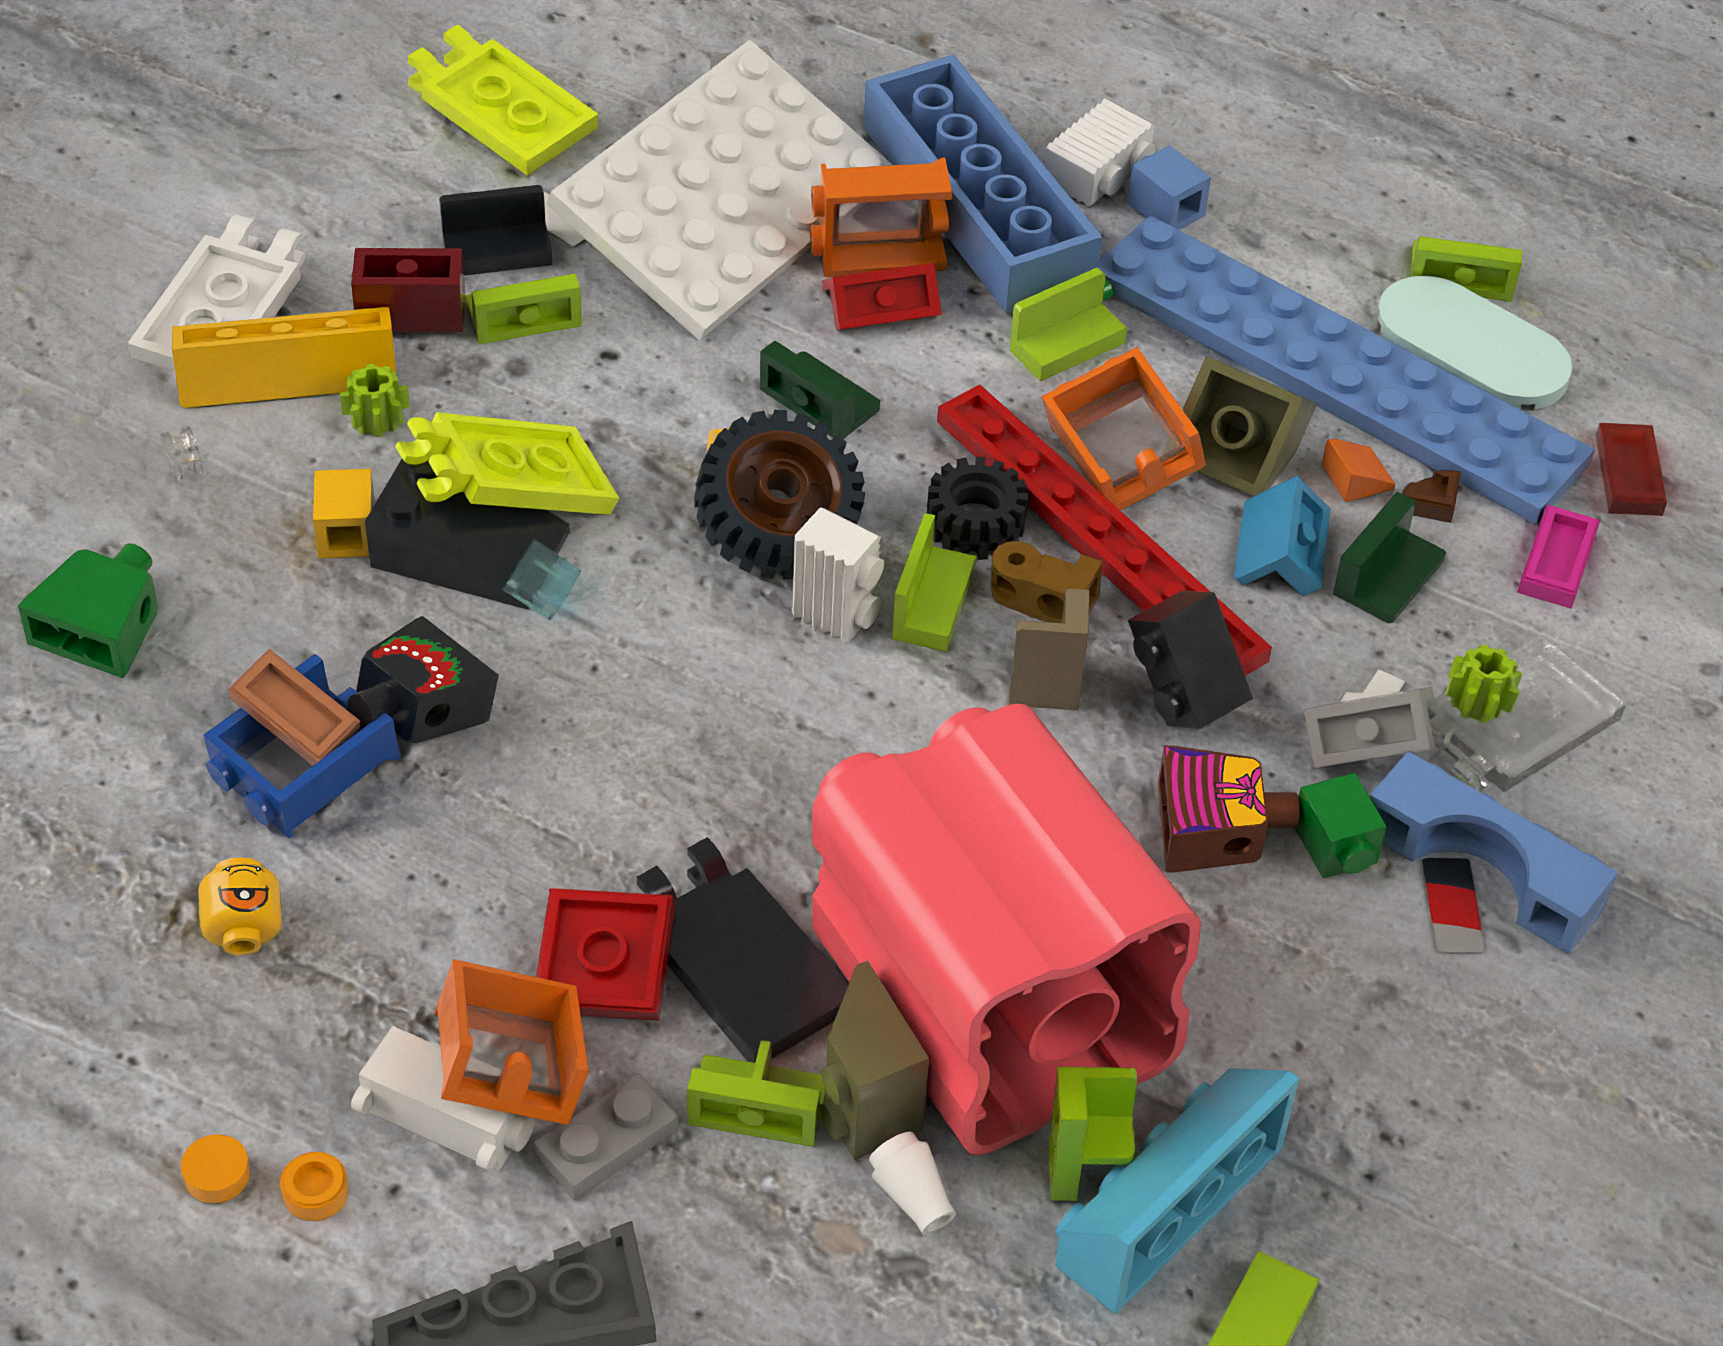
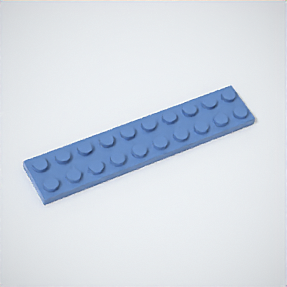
[1099,215,1595,524]

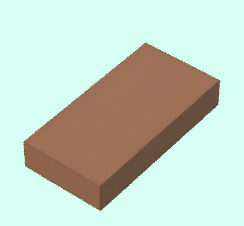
[228,649,360,766]

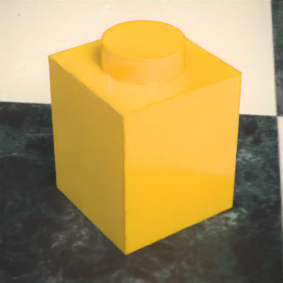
[313,468,375,559]

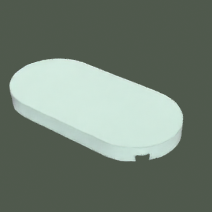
[1377,276,1572,409]

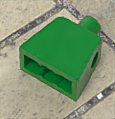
[18,543,158,678]

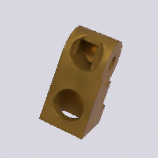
[990,541,1103,623]

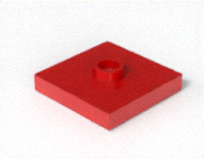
[536,888,675,1021]

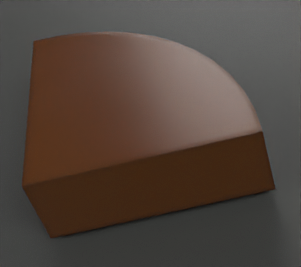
[1402,470,1461,523]

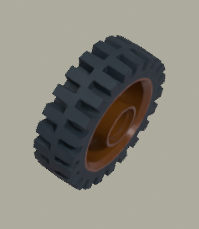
[694,410,865,579]

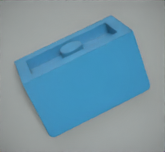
[1234,476,1331,597]

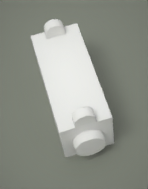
[351,1026,535,1171]

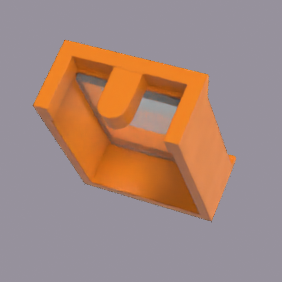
[810,157,952,277]
[1041,347,1206,511]
[434,959,589,1125]

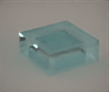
[502,539,582,621]

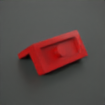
[822,263,942,330]

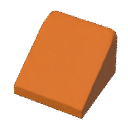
[1321,439,1395,502]

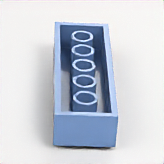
[863,54,1102,313]

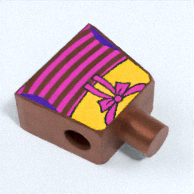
[1157,745,1299,873]

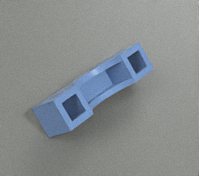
[1370,751,1618,954]

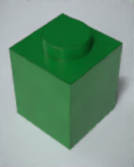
[1295,773,1387,879]

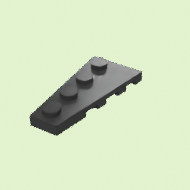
[372,1221,657,1346]

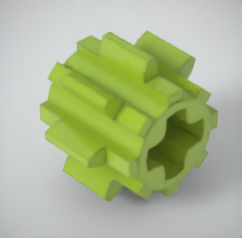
[339,363,410,437]
[1445,644,1522,723]

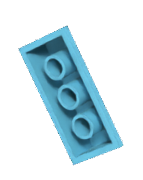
[1055,1068,1299,1315]

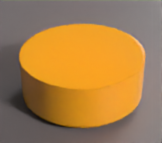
[181,1134,250,1203]
[280,1152,349,1221]

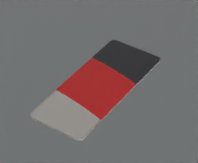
[1422,858,1485,953]

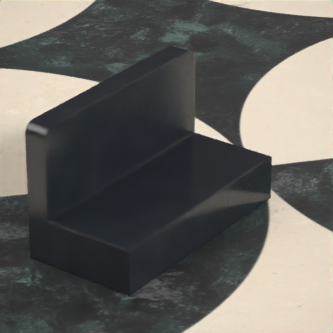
[439,185,552,276]

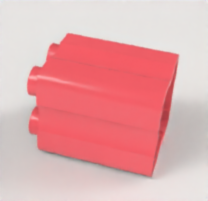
[812,704,1201,1155]

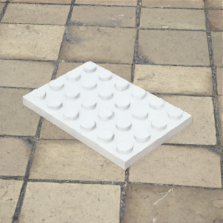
[547,39,892,341]

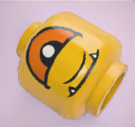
[198,857,282,955]

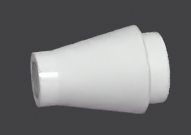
[869,1131,956,1235]

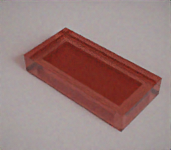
[1595,423,1667,516]

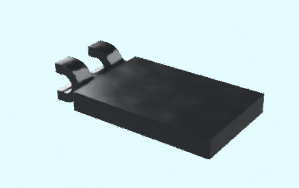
[637,837,849,1063]

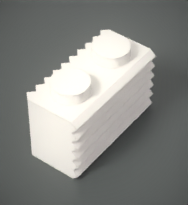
[1044,98,1155,207]
[792,507,884,643]

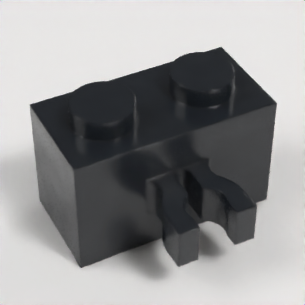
[1128,591,1253,729]

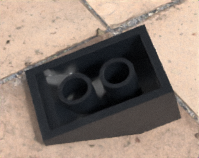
[365,459,570,610]

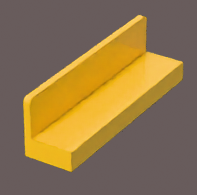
[172,307,396,408]

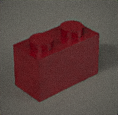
[351,248,466,332]

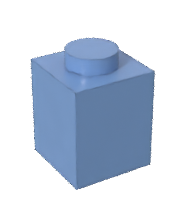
[1127,145,1211,230]

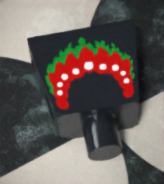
[347,616,499,743]

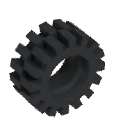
[927,457,1028,560]

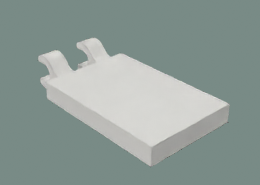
[128,214,306,371]

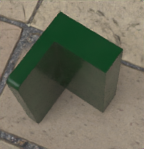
[760,340,880,439]
[1333,492,1446,623]

